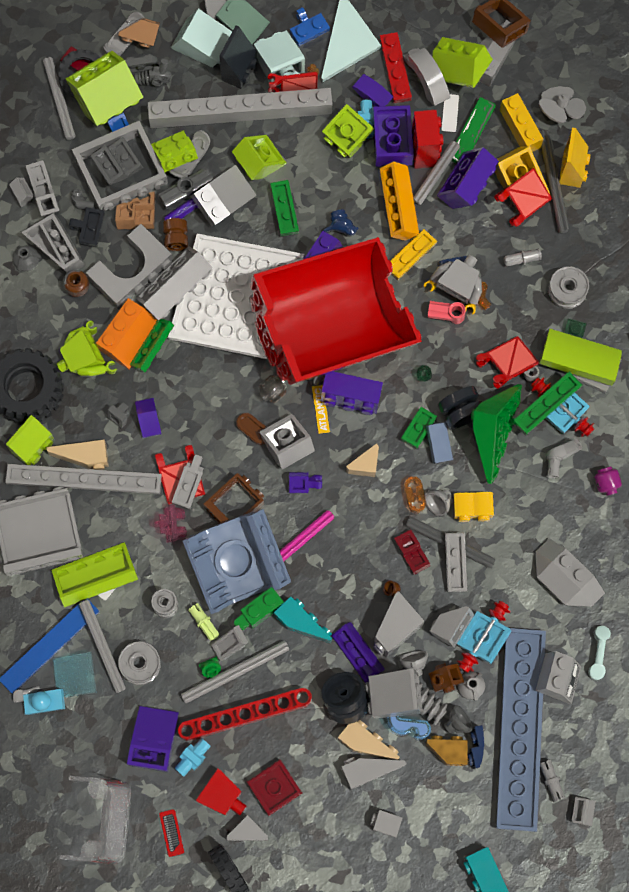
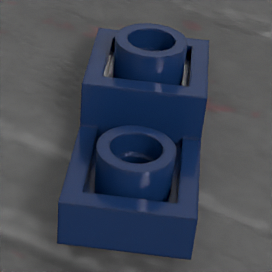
[468,725,484,769]

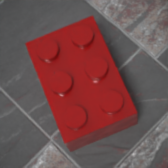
[412,110,443,169]

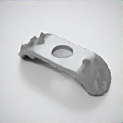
[103,12,144,56]
[169,130,210,178]

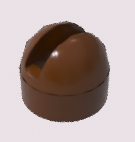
[383,580,401,597]

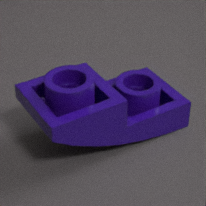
[352,74,393,107]

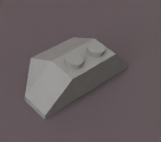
[535,538,605,607]

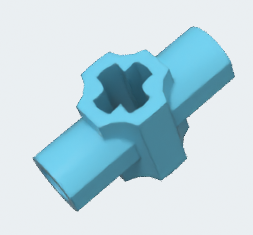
[358,100,374,139]
[175,738,211,777]

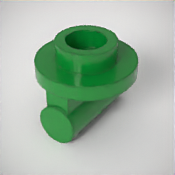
[198,656,221,678]

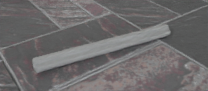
[181,641,289,703]

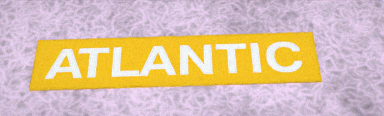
[312,385,330,434]

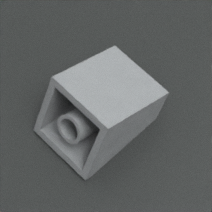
[373,591,425,657]
[366,668,423,719]

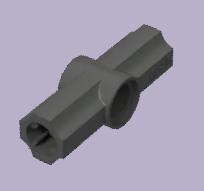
[158,167,214,209]

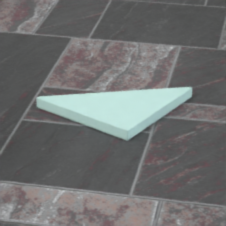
[321,0,381,82]

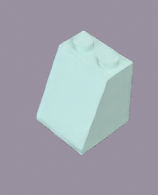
[170,9,232,67]
[254,30,305,87]

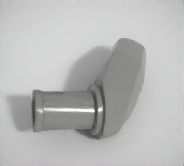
[545,439,582,478]

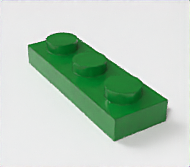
[270,180,299,237]
[130,319,174,372]

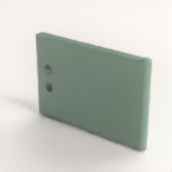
[215,0,270,45]

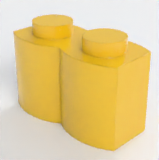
[453,492,494,522]

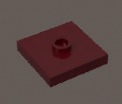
[247,760,303,816]

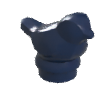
[323,209,359,236]

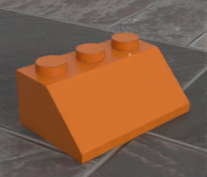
[96,298,157,370]

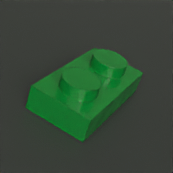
[401,407,437,449]

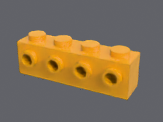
[380,162,419,241]

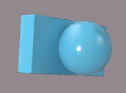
[23,689,65,715]

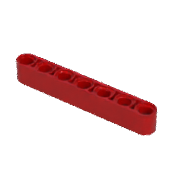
[178,688,312,741]

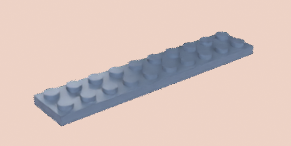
[496,628,546,832]

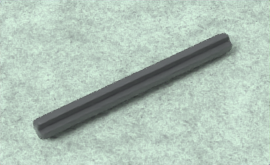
[540,130,569,233]

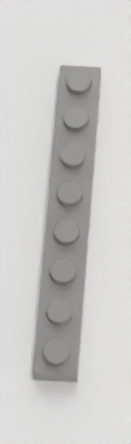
[6,464,162,494]

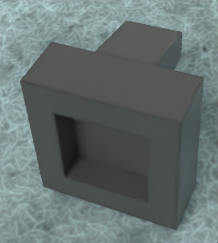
[107,403,129,429]

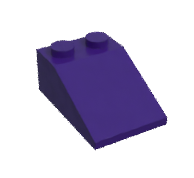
[373,105,414,167]

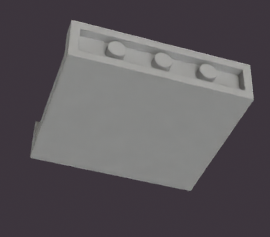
[0,487,84,576]

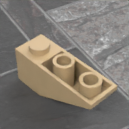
[338,720,400,760]

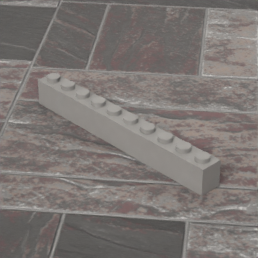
[148,88,332,128]

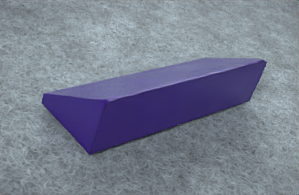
[331,622,385,683]

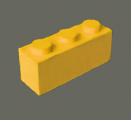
[499,93,544,152]

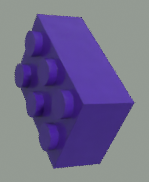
[437,147,499,209]
[321,371,383,415]

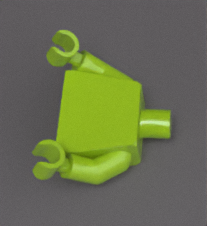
[57,321,117,376]

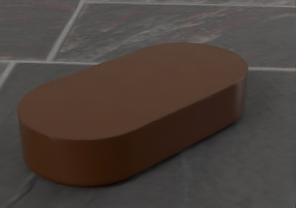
[236,413,267,445]

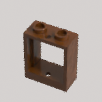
[472,0,531,48]
[203,473,264,524]

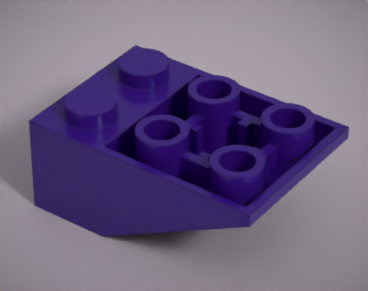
[127,706,179,772]

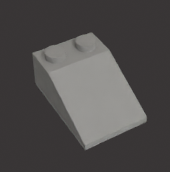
[191,165,256,227]

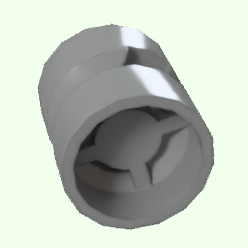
[151,589,179,618]

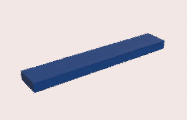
[0,599,100,694]

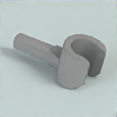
[13,686,40,702]

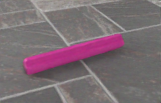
[280,510,334,561]

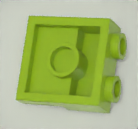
[322,104,374,158]
[151,130,198,172]

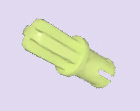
[188,603,219,641]

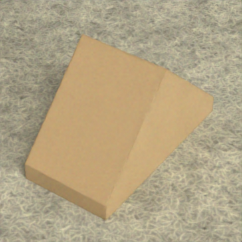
[346,444,379,477]

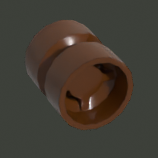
[163,218,188,251]

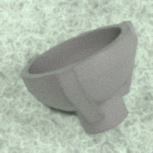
[425,489,452,516]
[399,651,428,676]
[457,672,485,701]

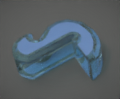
[386,716,431,740]

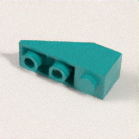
[274,597,332,643]

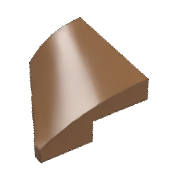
[115,192,155,229]

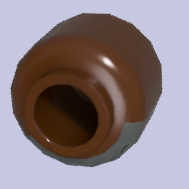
[64,270,89,297]

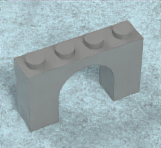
[86,224,173,309]

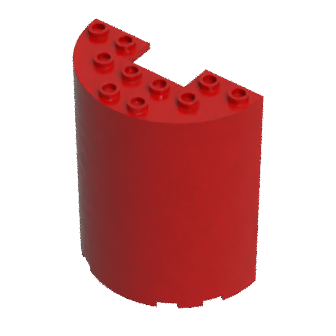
[250,237,422,385]

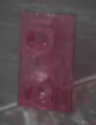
[154,505,187,543]

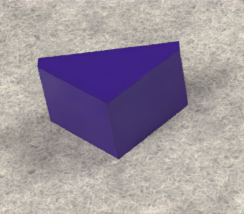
[135,398,162,438]

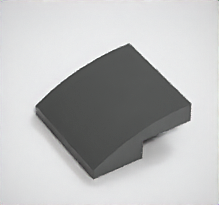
[91,137,144,185]

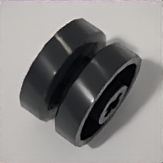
[437,386,483,430]
[321,672,370,724]

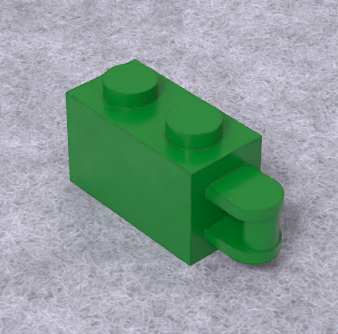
[234,587,284,631]

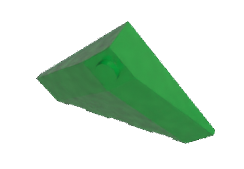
[471,384,522,484]

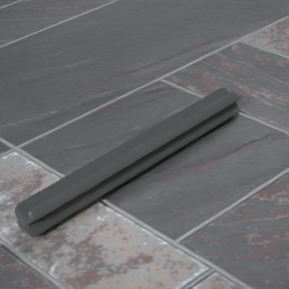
[406,517,495,568]

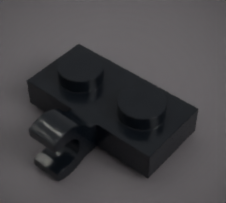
[69,207,105,247]

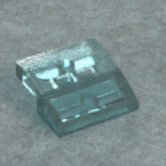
[53,652,97,698]

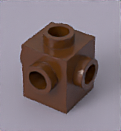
[428,663,464,694]

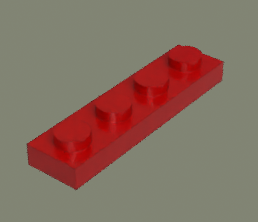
[380,32,412,103]

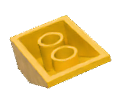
[559,128,590,188]
[495,146,551,213]

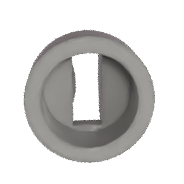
[524,366,539,382]

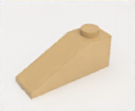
[47,440,109,470]

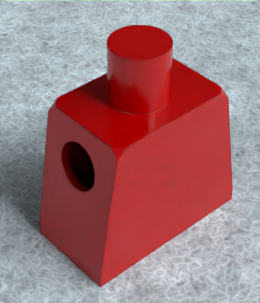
[196,769,247,816]

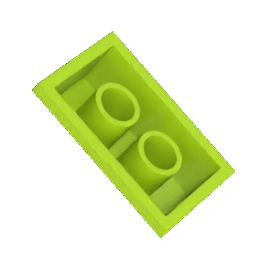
[432,37,493,88]

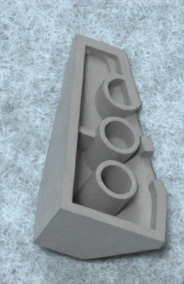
[479,20,516,87]

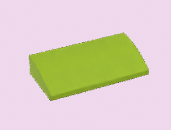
[539,328,622,386]
[52,542,138,607]

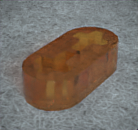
[405,477,426,514]

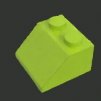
[232,135,286,180]
[6,415,54,465]

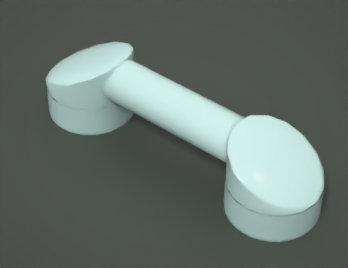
[588,626,611,680]

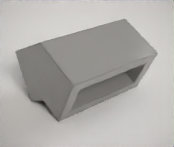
[9,177,34,208]
[572,797,596,827]

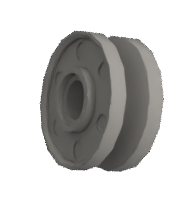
[548,266,589,309]
[118,642,161,685]

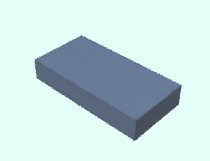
[426,422,453,464]

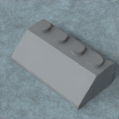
[136,246,213,320]

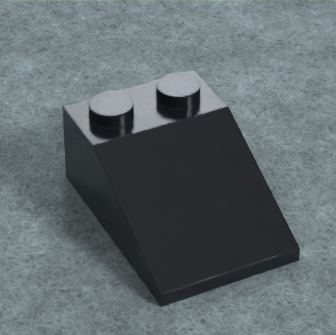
[219,25,258,89]

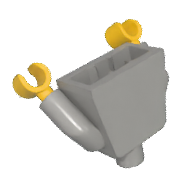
[424,255,482,315]

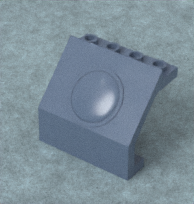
[183,509,291,614]

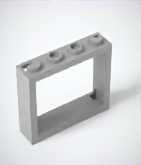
[72,121,168,211]

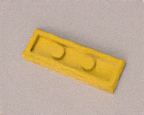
[391,229,437,280]

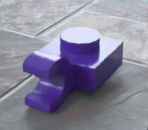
[289,472,322,493]

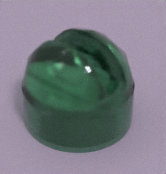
[416,365,432,382]

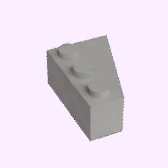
[21,213,85,273]

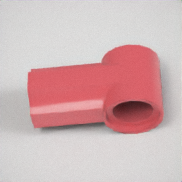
[428,301,466,324]

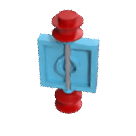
[531,377,595,437]
[457,601,511,673]

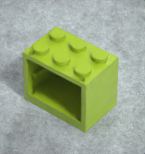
[66,51,143,126]

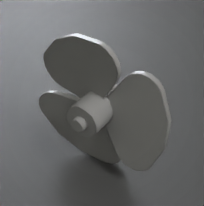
[539,86,586,123]

